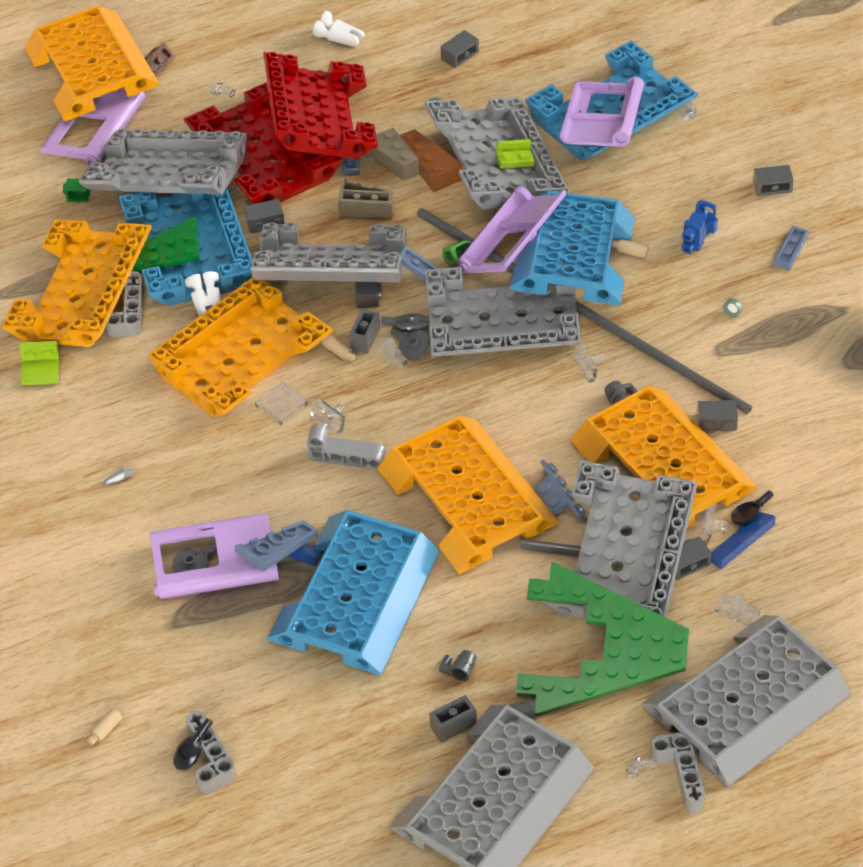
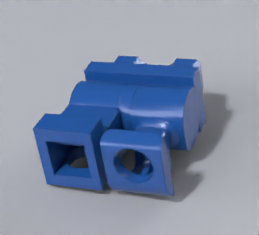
[682,200,718,254]

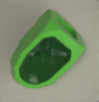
[442,241,471,265]

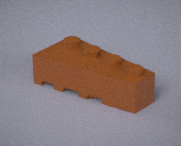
[400,129,463,192]

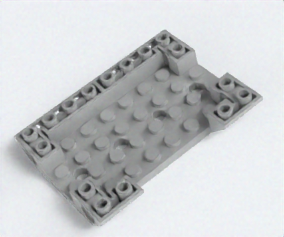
[425,97,568,209]
[79,128,247,195]
[251,222,406,282]
[425,267,581,357]
[544,460,698,620]
[642,615,851,787]
[390,704,594,867]

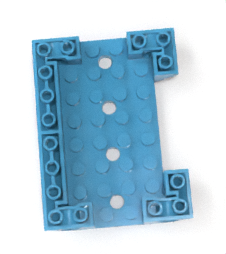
[525,40,698,160]
[119,187,253,306]
[510,190,635,305]
[267,510,440,676]

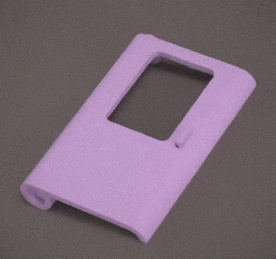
[560,77,644,147]
[40,88,146,166]
[457,186,566,273]
[150,513,279,600]

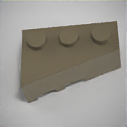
[364,128,419,180]
[338,176,394,219]

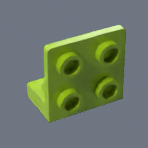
[19,341,60,386]

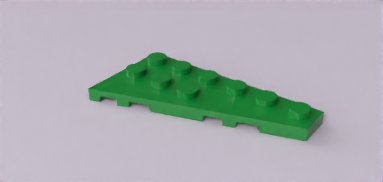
[131,216,200,274]

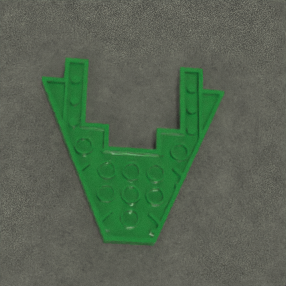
[516,563,689,716]

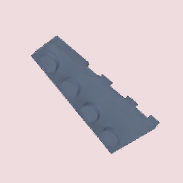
[234,520,318,571]

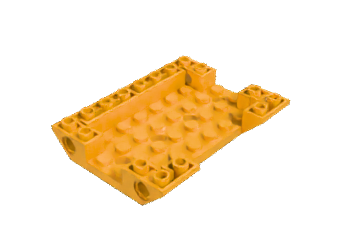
[24,5,160,122]
[1,219,152,347]
[148,277,333,417]
[571,386,757,529]
[377,415,559,575]

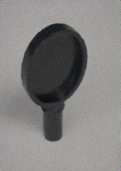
[731,490,774,525]
[173,718,213,770]

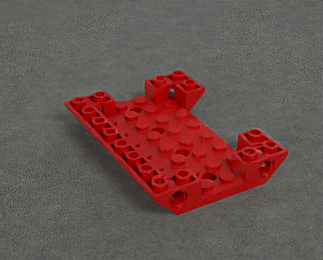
[263,52,378,159]
[183,82,343,204]

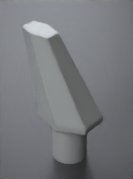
[104,468,134,486]

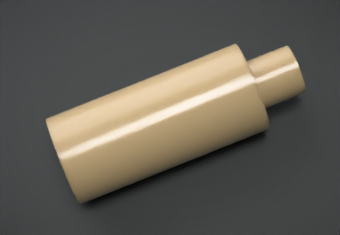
[612,239,649,259]
[322,335,356,361]
[87,708,123,745]

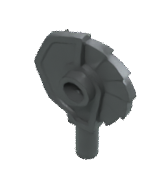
[381,313,430,331]
[390,328,430,361]
[172,543,217,573]

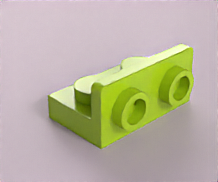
[495,139,535,169]

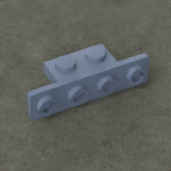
[534,460,587,522]

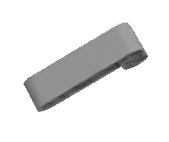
[106,271,144,337]
[307,424,386,469]
[187,711,236,794]
[651,733,705,814]

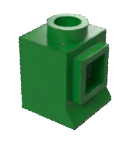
[63,178,91,202]

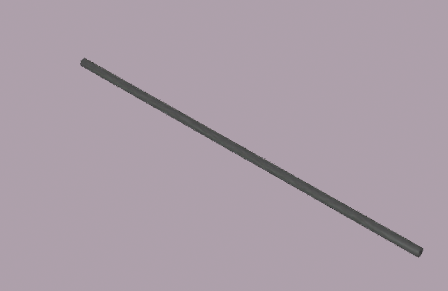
[417,208,752,414]

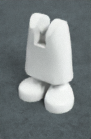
[313,11,365,47]
[185,272,221,316]

